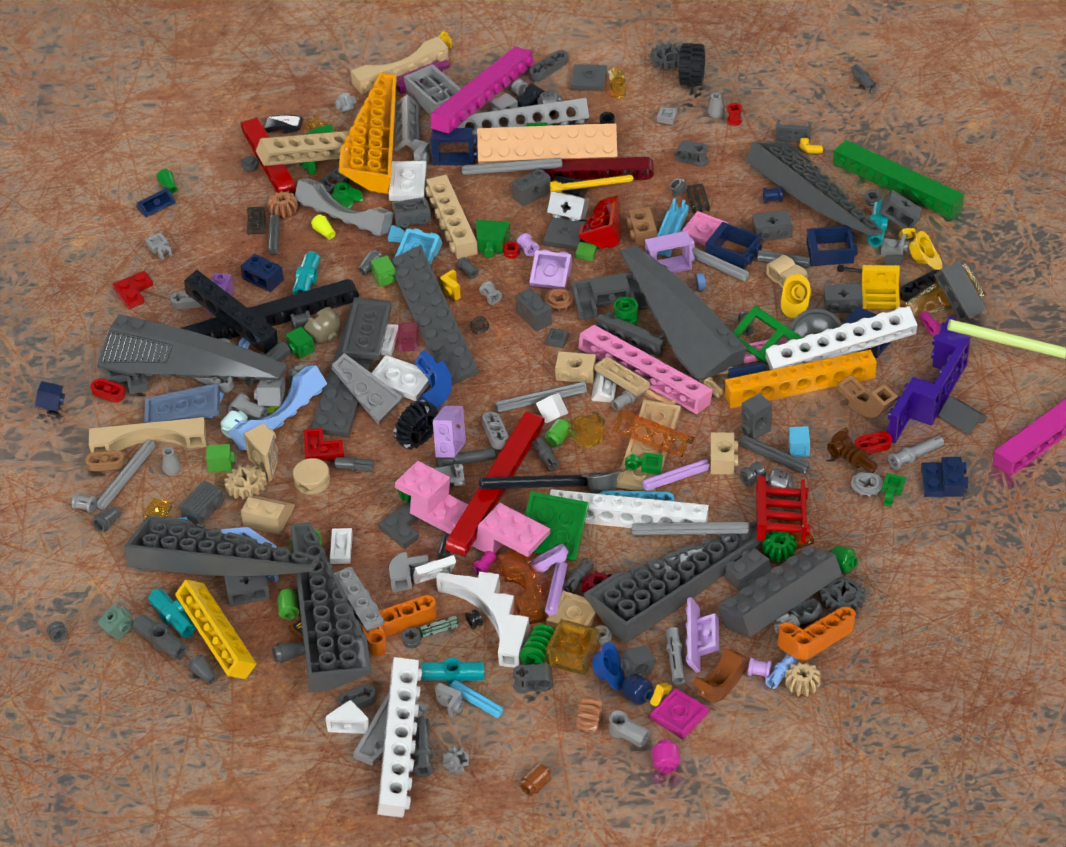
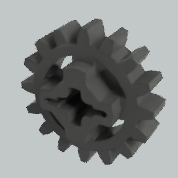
[650,42,681,71]
[821,575,866,613]

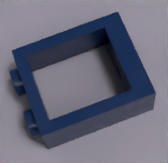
[431,128,478,166]
[705,222,762,269]
[806,226,858,266]

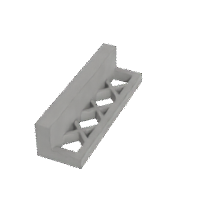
[393,95,419,152]

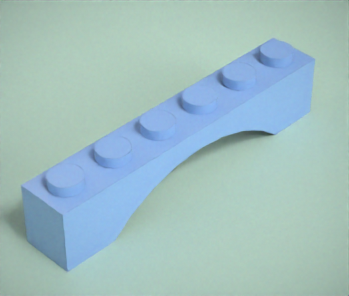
[228,365,327,450]

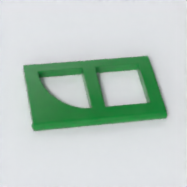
[733,305,808,366]

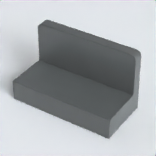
[939,396,987,434]

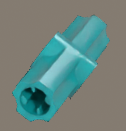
[868,200,889,248]
[292,251,321,295]
[148,588,196,638]
[421,658,485,685]

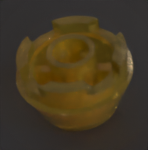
[568,411,605,448]

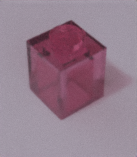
[398,322,418,352]

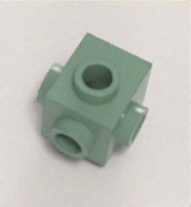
[97,604,134,640]

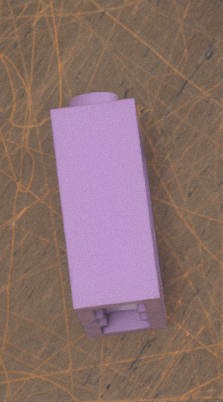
[645,231,694,273]
[433,406,466,457]

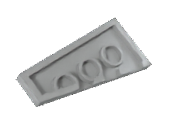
[332,353,403,425]
[353,693,428,766]

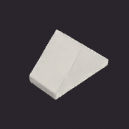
[326,700,369,734]

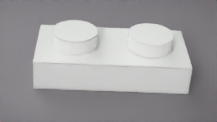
[381,324,400,356]
[330,528,353,564]

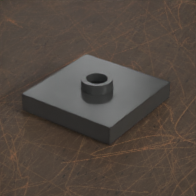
[571,64,608,91]
[543,217,587,250]

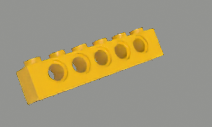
[175,579,257,679]

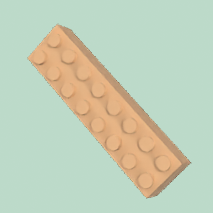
[477,124,617,164]

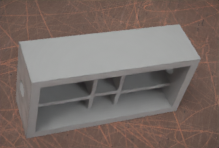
[404,64,461,115]

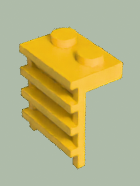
[861,265,900,310]

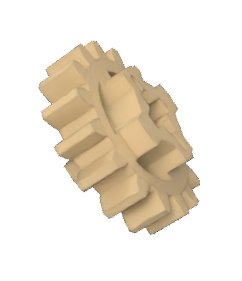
[224,465,267,499]

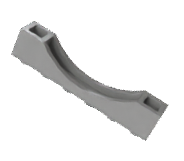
[295,178,394,236]

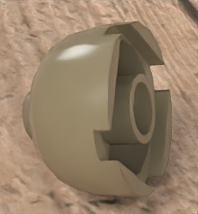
[304,307,340,343]

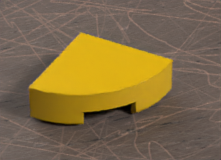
[438,31,452,48]
[898,228,917,240]
[650,683,672,707]

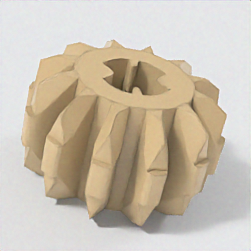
[785,661,821,697]

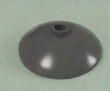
[789,309,844,347]

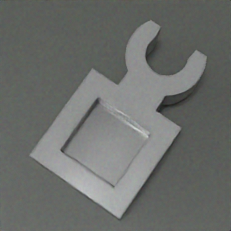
[145,232,172,259]

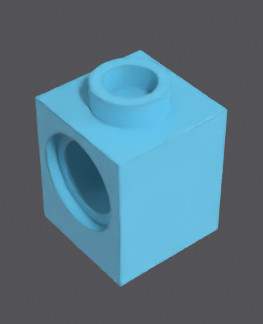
[788,426,810,457]

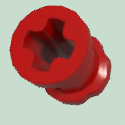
[727,103,742,126]

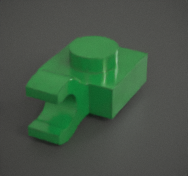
[881,473,906,507]

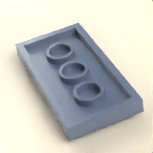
[144,383,220,423]

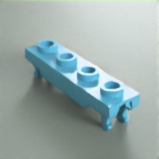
[657,198,689,257]

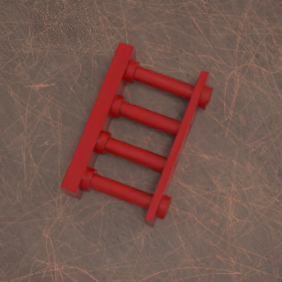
[756,476,810,544]

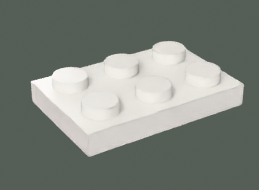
[389,161,427,201]
[372,355,430,401]

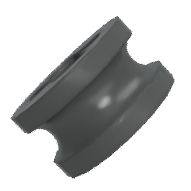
[865,190,881,206]
[47,621,68,642]
[402,627,421,648]

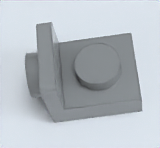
[881,234,909,256]
[435,683,464,719]

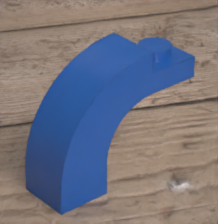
[414,350,452,411]

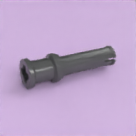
[436,447,496,467]
[414,717,433,777]

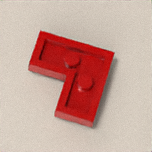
[112,270,153,310]
[303,428,344,461]

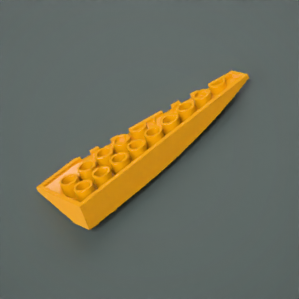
[338,72,396,194]

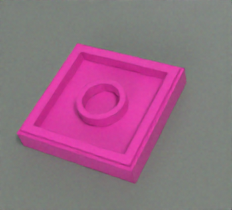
[650,688,709,740]

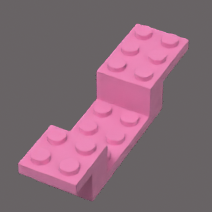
[395,461,550,557]

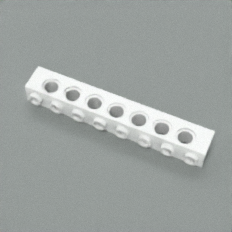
[766,306,917,370]
[550,489,708,536]
[377,657,422,818]

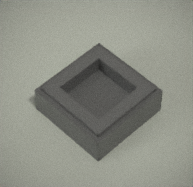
[545,328,569,349]

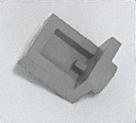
[412,139,430,162]

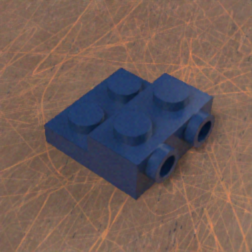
[921,457,968,497]

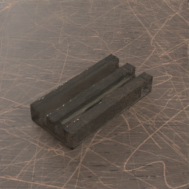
[685,183,710,213]

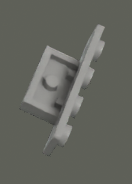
[333,567,384,631]

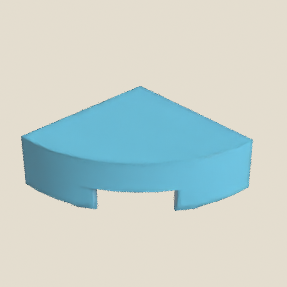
[388,225,405,243]

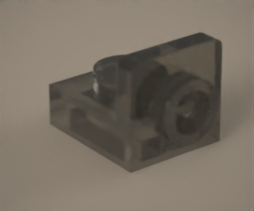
[247,207,266,235]

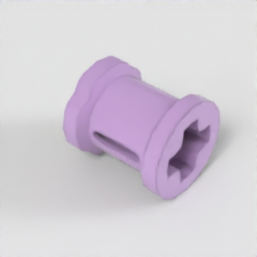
[517,233,539,256]
[748,657,772,679]

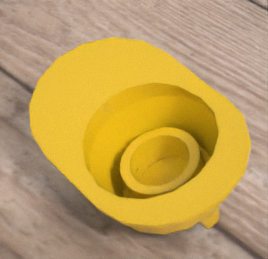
[908,231,942,270]
[781,274,812,318]

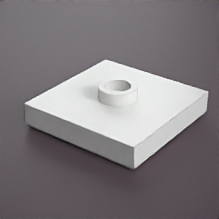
[412,555,456,584]

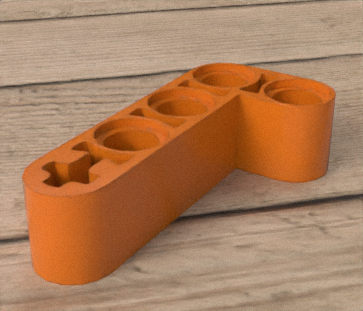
[360,595,437,657]
[777,607,856,661]

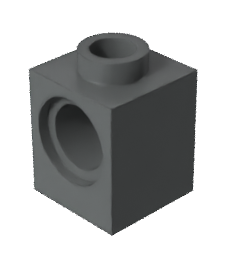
[620,645,656,676]

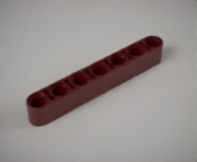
[536,157,654,182]

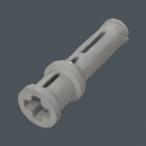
[888,435,944,470]

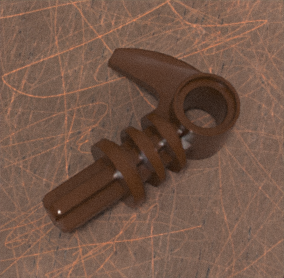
[827,427,878,473]

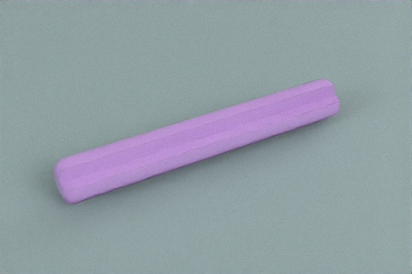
[642,459,710,491]
[545,561,568,617]

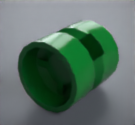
[614,297,638,326]

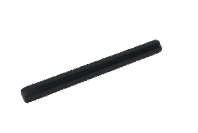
[479,474,588,489]

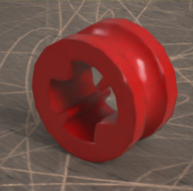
[503,241,520,259]

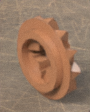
[545,288,574,311]

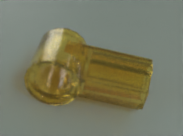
[608,67,626,99]

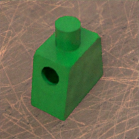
[476,220,511,258]

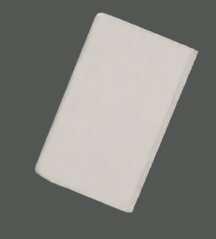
[591,372,617,402]

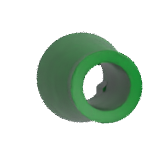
[157,169,178,194]

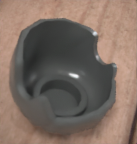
[789,597,822,624]

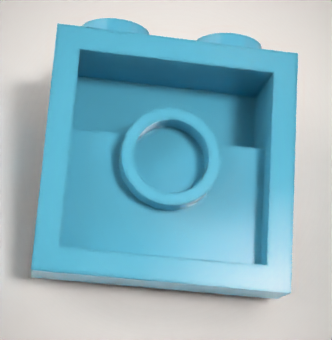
[395,228,442,265]

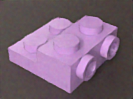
[529,250,573,289]

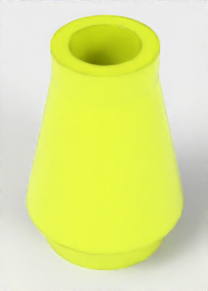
[311,215,336,240]

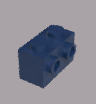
[241,254,284,292]

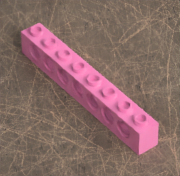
[578,325,713,414]

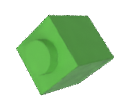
[371,255,396,287]
[206,444,236,473]

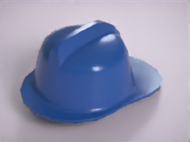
[592,642,624,691]

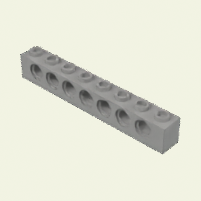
[457,98,589,139]

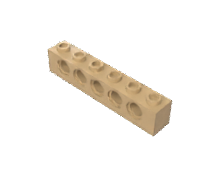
[256,131,350,166]
[425,175,478,259]

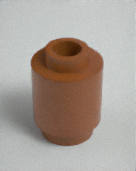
[519,764,551,796]

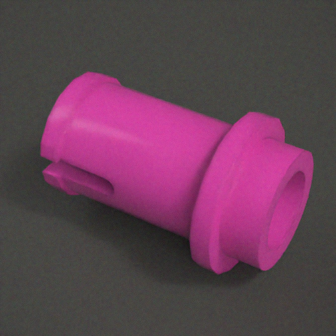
[473,550,496,575]

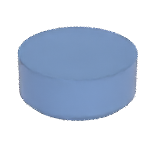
[695,273,706,291]

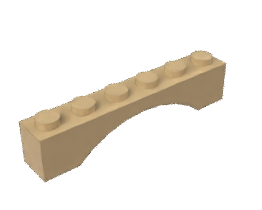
[351,36,449,94]
[89,417,207,453]

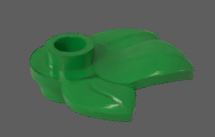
[330,182,363,209]

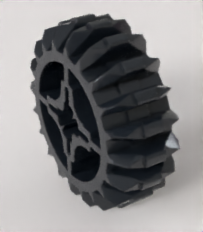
[393,400,439,450]

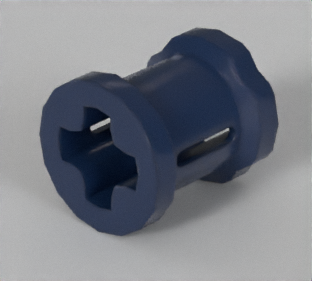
[762,186,783,204]

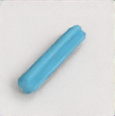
[450,680,504,718]

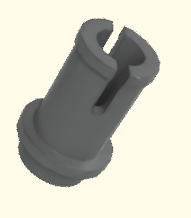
[457,257,479,279]

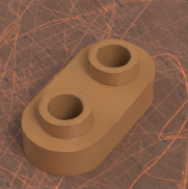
[85,450,125,471]

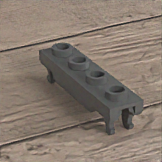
[596,311,665,358]

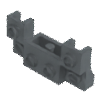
[571,272,649,320]

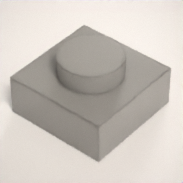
[657,106,678,125]

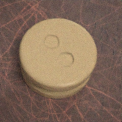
[293,458,330,495]

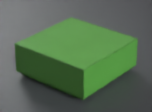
[575,242,597,261]

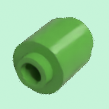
[545,419,572,447]
[277,589,299,620]

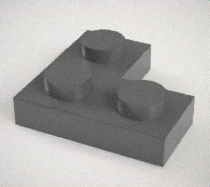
[106,370,148,394]
[378,502,420,549]

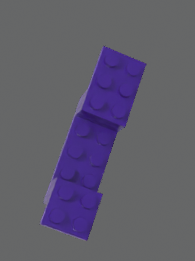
[887,316,971,443]

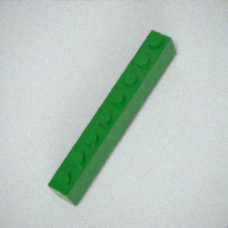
[833,140,964,219]

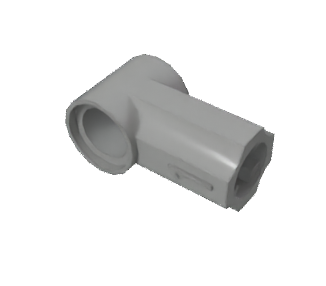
[228,393,268,420]
[608,710,650,747]

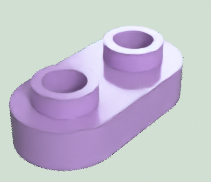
[530,544,568,573]

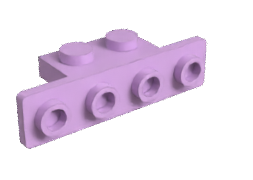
[685,597,719,673]

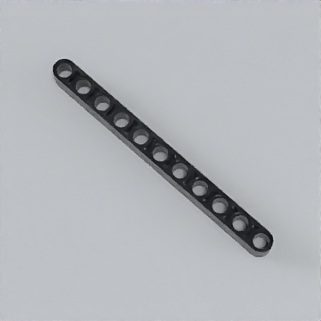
[181,279,359,339]

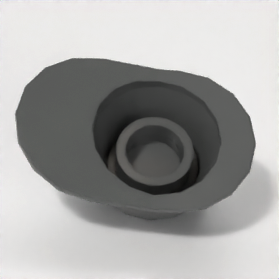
[582,468,628,494]

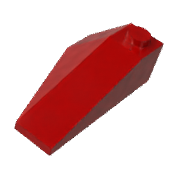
[578,196,621,249]

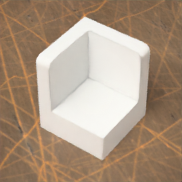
[536,393,568,423]

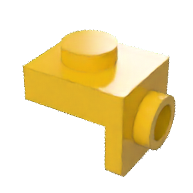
[440,269,461,301]

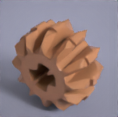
[268,190,298,218]
[576,695,603,732]

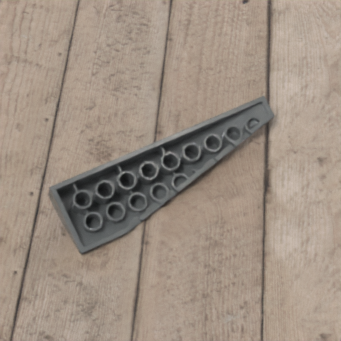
[620,245,747,382]
[291,522,371,692]

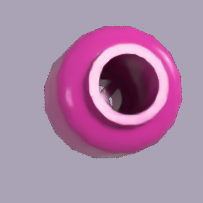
[651,740,681,773]

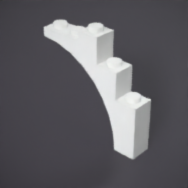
[436,572,530,668]

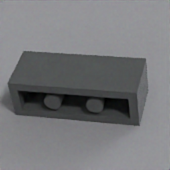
[934,261,986,322]

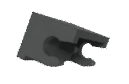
[775,119,812,143]

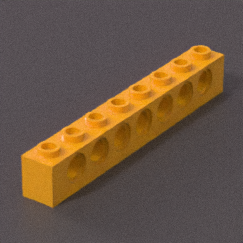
[725,350,877,408]

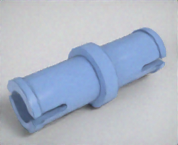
[765,653,798,689]

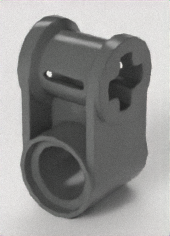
[674,140,709,167]
[513,663,553,692]

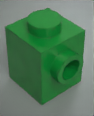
[285,326,315,360]

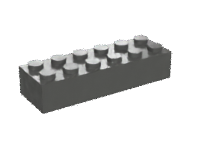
[718,546,842,637]

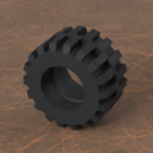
[679,43,705,86]

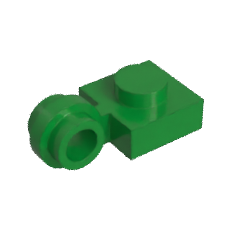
[625,452,663,475]

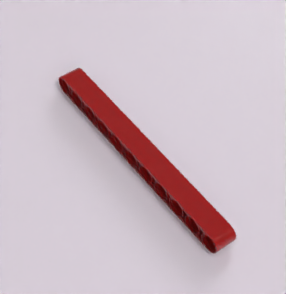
[445,411,545,557]

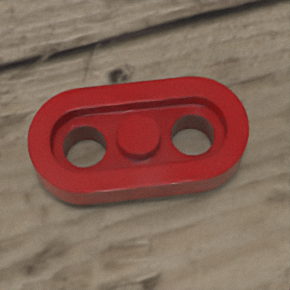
[90,378,126,403]
[854,431,892,455]

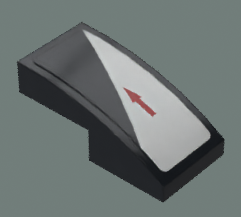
[265,115,303,134]

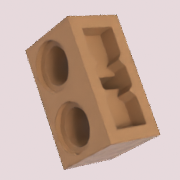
[626,207,657,247]

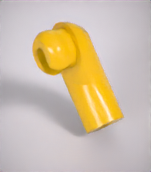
[799,137,823,154]

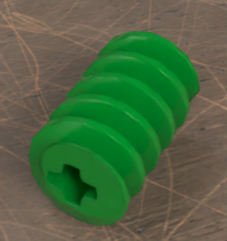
[519,624,557,665]

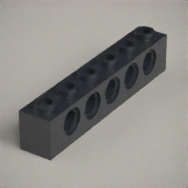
[184,270,278,354]

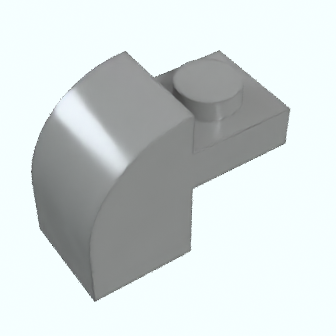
[389,552,429,592]

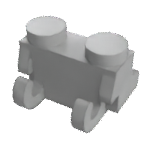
[434,464,465,487]

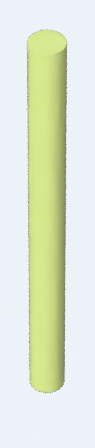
[947,319,1066,359]

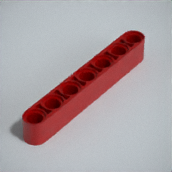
[241,117,296,193]

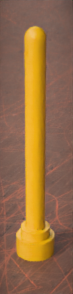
[550,175,634,193]

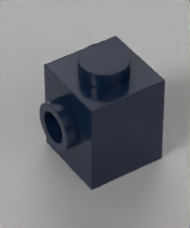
[35,381,65,411]

